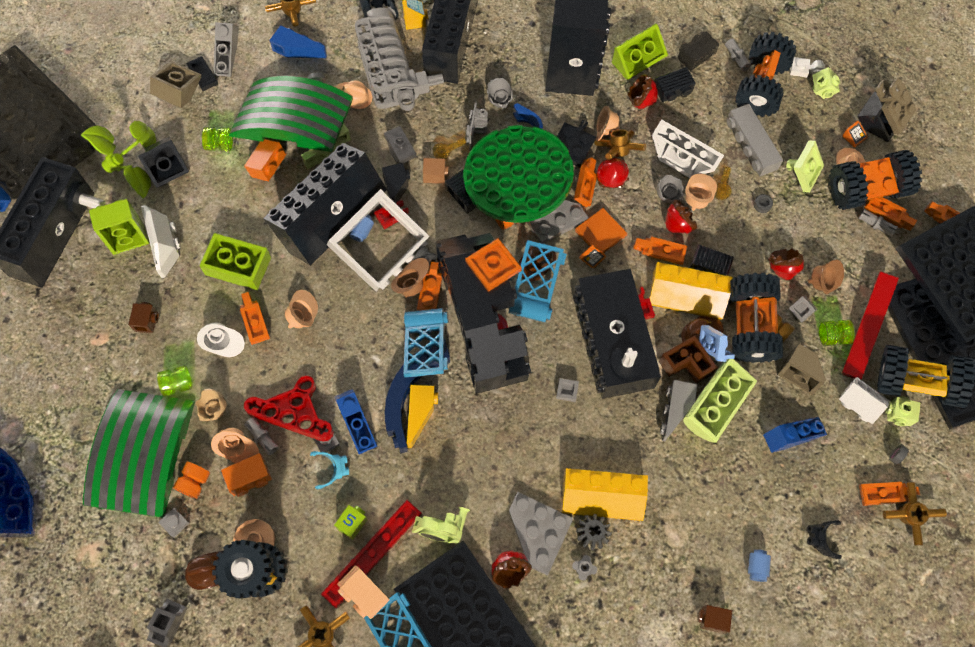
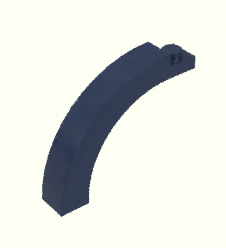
[385,339,450,454]

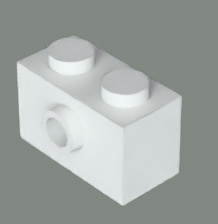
[839,377,890,424]

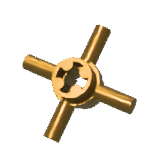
[265,0,316,27]
[594,129,646,160]
[883,482,947,546]
[298,605,350,647]

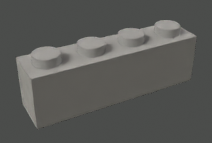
[726,104,783,177]

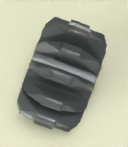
[576,514,612,550]

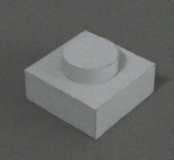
[789,295,818,323]
[556,378,579,402]
[314,429,340,452]
[158,508,189,538]

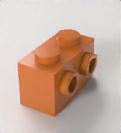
[244,139,286,182]
[221,453,272,497]

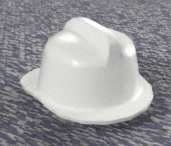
[197,323,245,357]

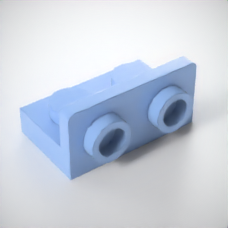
[699,325,735,362]

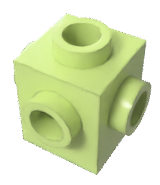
[812,67,840,99]
[885,396,921,426]

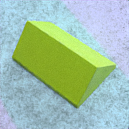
[612,24,668,80]

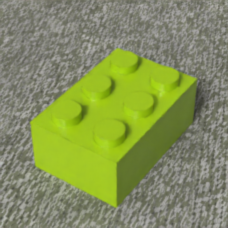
[89,199,150,255]
[199,233,271,291]

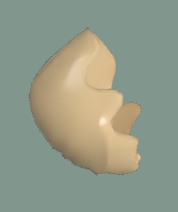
[195,388,227,421]

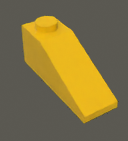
[407,385,439,448]

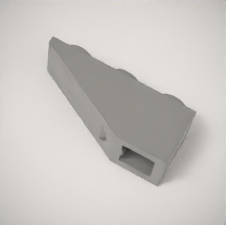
[213,22,238,77]
[660,380,697,442]

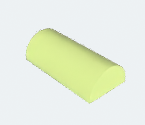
[683,359,757,442]

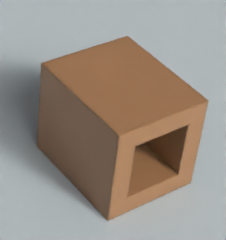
[423,158,449,184]

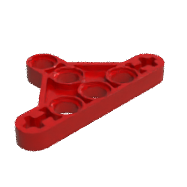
[244,376,334,442]

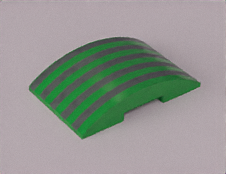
[229,76,353,152]
[83,389,195,518]

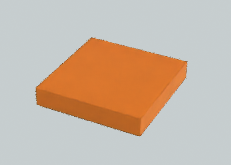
[575,208,627,253]
[465,238,522,292]

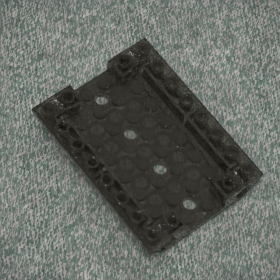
[0,45,97,199]

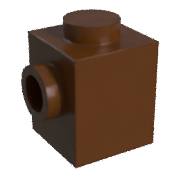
[128,302,159,333]
[697,605,733,634]

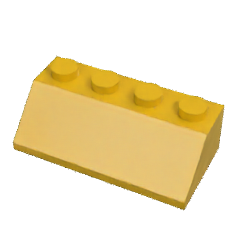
[649,262,732,320]
[562,468,648,521]

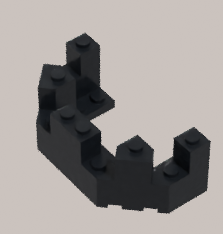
[435,233,531,394]

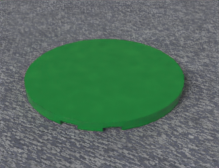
[463,125,574,223]

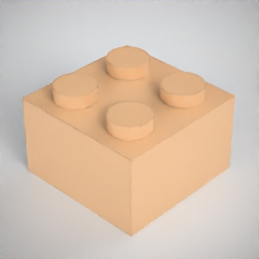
[337,565,390,619]

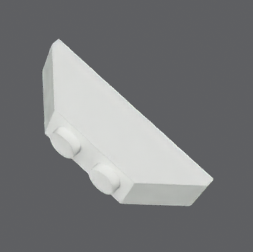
[652,119,724,178]
[141,205,181,278]

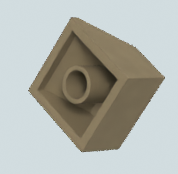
[150,61,201,108]
[777,344,826,395]

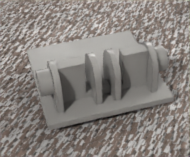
[466,103,488,152]

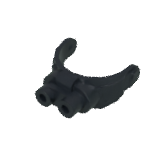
[807,520,842,560]

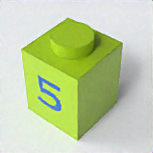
[334,505,367,540]

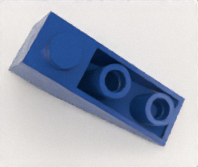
[269,25,327,58]
[335,389,377,454]
[763,417,827,453]

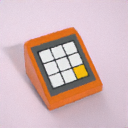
[842,121,868,148]
[579,245,606,268]

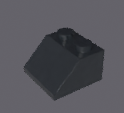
[858,92,894,142]
[136,137,189,188]

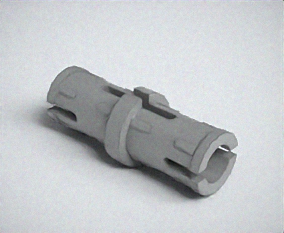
[725,39,751,71]
[858,209,898,237]
[244,417,279,455]

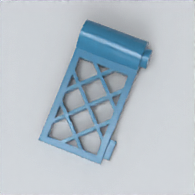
[508,240,567,322]
[403,308,449,377]
[364,593,431,647]

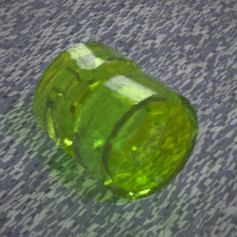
[202,127,233,151]
[819,319,855,346]
[157,365,192,396]

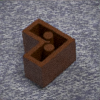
[659,336,718,384]

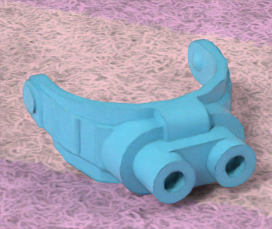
[310,451,349,490]

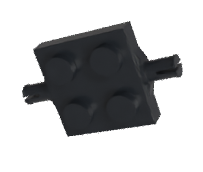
[557,120,596,168]

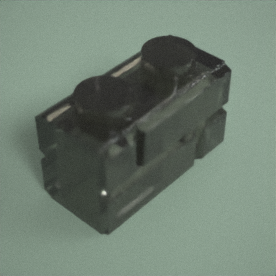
[678,31,719,71]

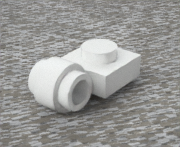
[790,57,825,78]

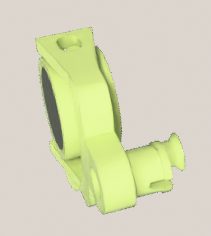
[412,507,470,545]

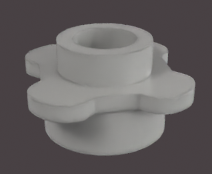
[572,555,597,581]

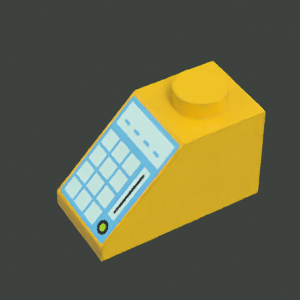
[402,0,428,30]

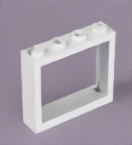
[327,189,429,292]

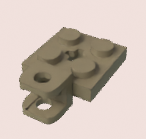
[876,78,916,134]

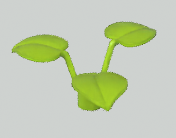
[81,121,156,199]

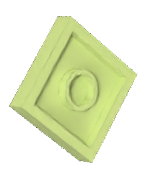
[786,141,824,193]

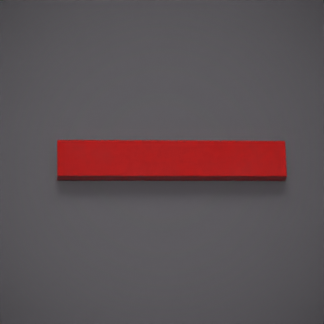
[841,271,899,380]
[321,500,422,609]

